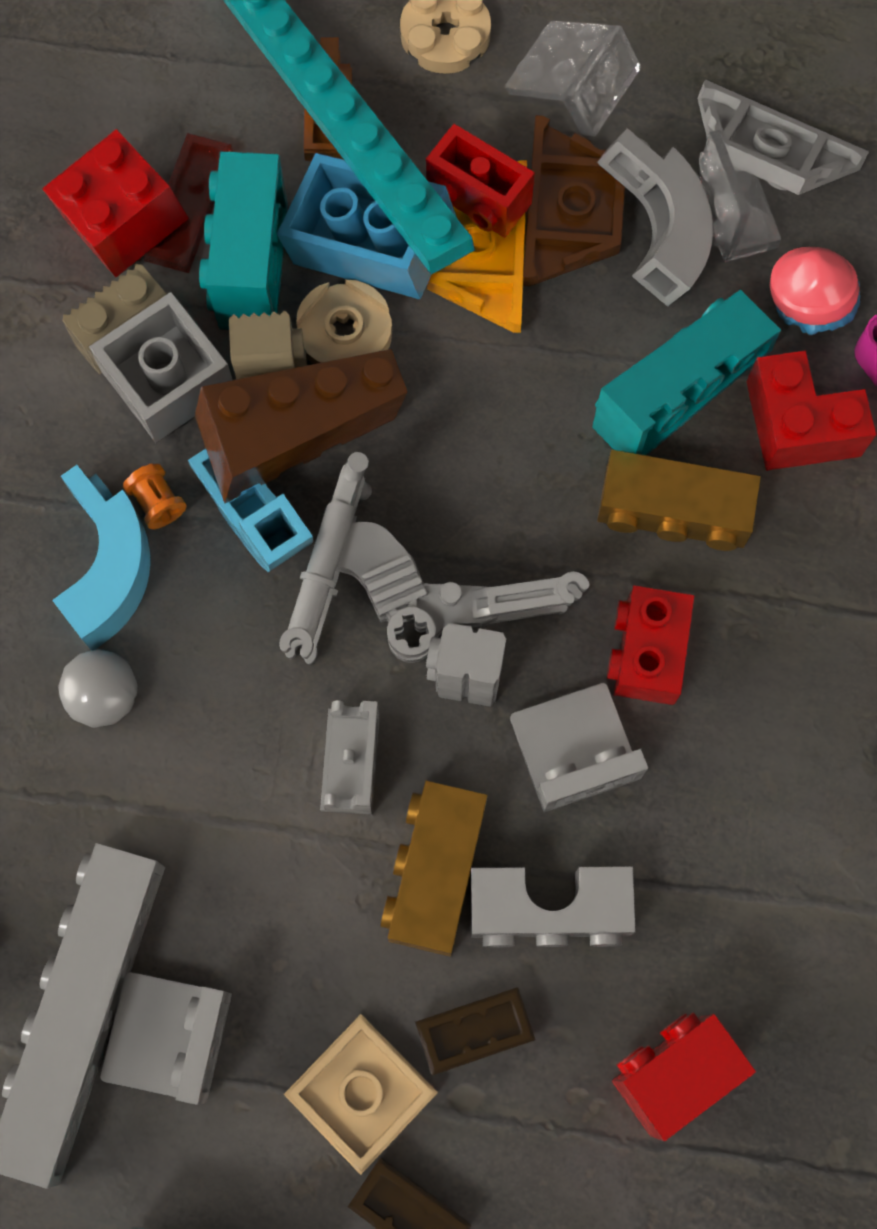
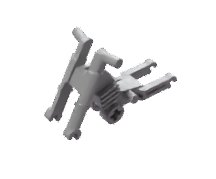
[279,452,590,665]

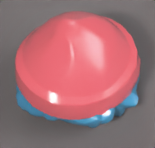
[770,247,860,335]

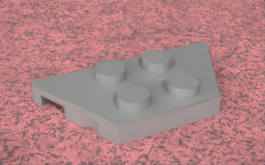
[697,80,869,195]

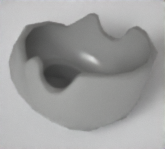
[58,649,138,728]

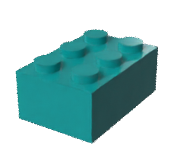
[199,151,288,330]

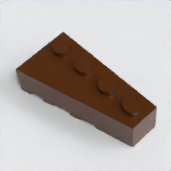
[195,349,408,504]

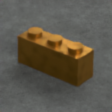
[597,450,761,551]
[380,780,487,957]

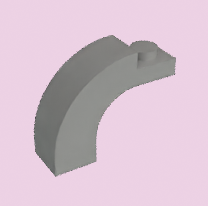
[597,128,713,307]

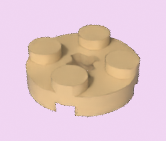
[400,0,491,74]
[296,280,392,364]

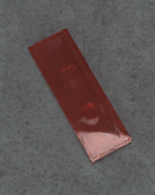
[143,133,233,273]

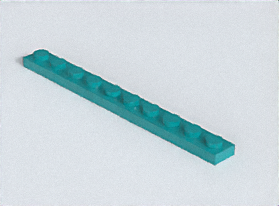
[223,0,475,275]

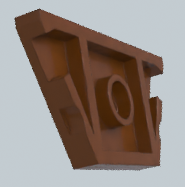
[523,115,625,287]

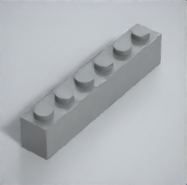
[0,843,165,1189]

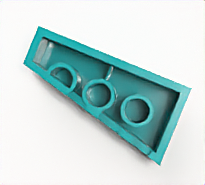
[592,289,781,456]

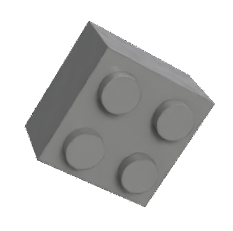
[89,292,233,443]

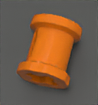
[123,463,187,529]

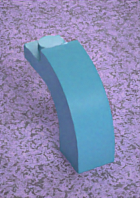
[188,449,313,572]
[52,465,150,650]

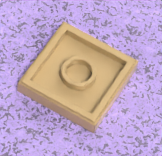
[284,1014,438,1175]

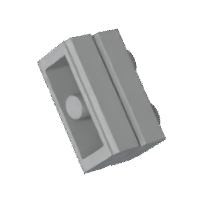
[426,623,506,707]

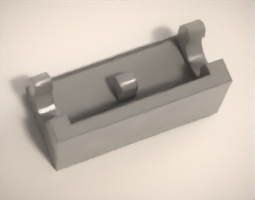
[320,700,380,815]

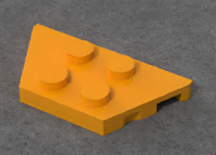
[427,160,527,333]

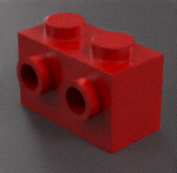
[426,124,535,238]
[607,585,694,705]

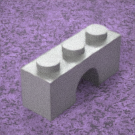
[470,867,635,948]

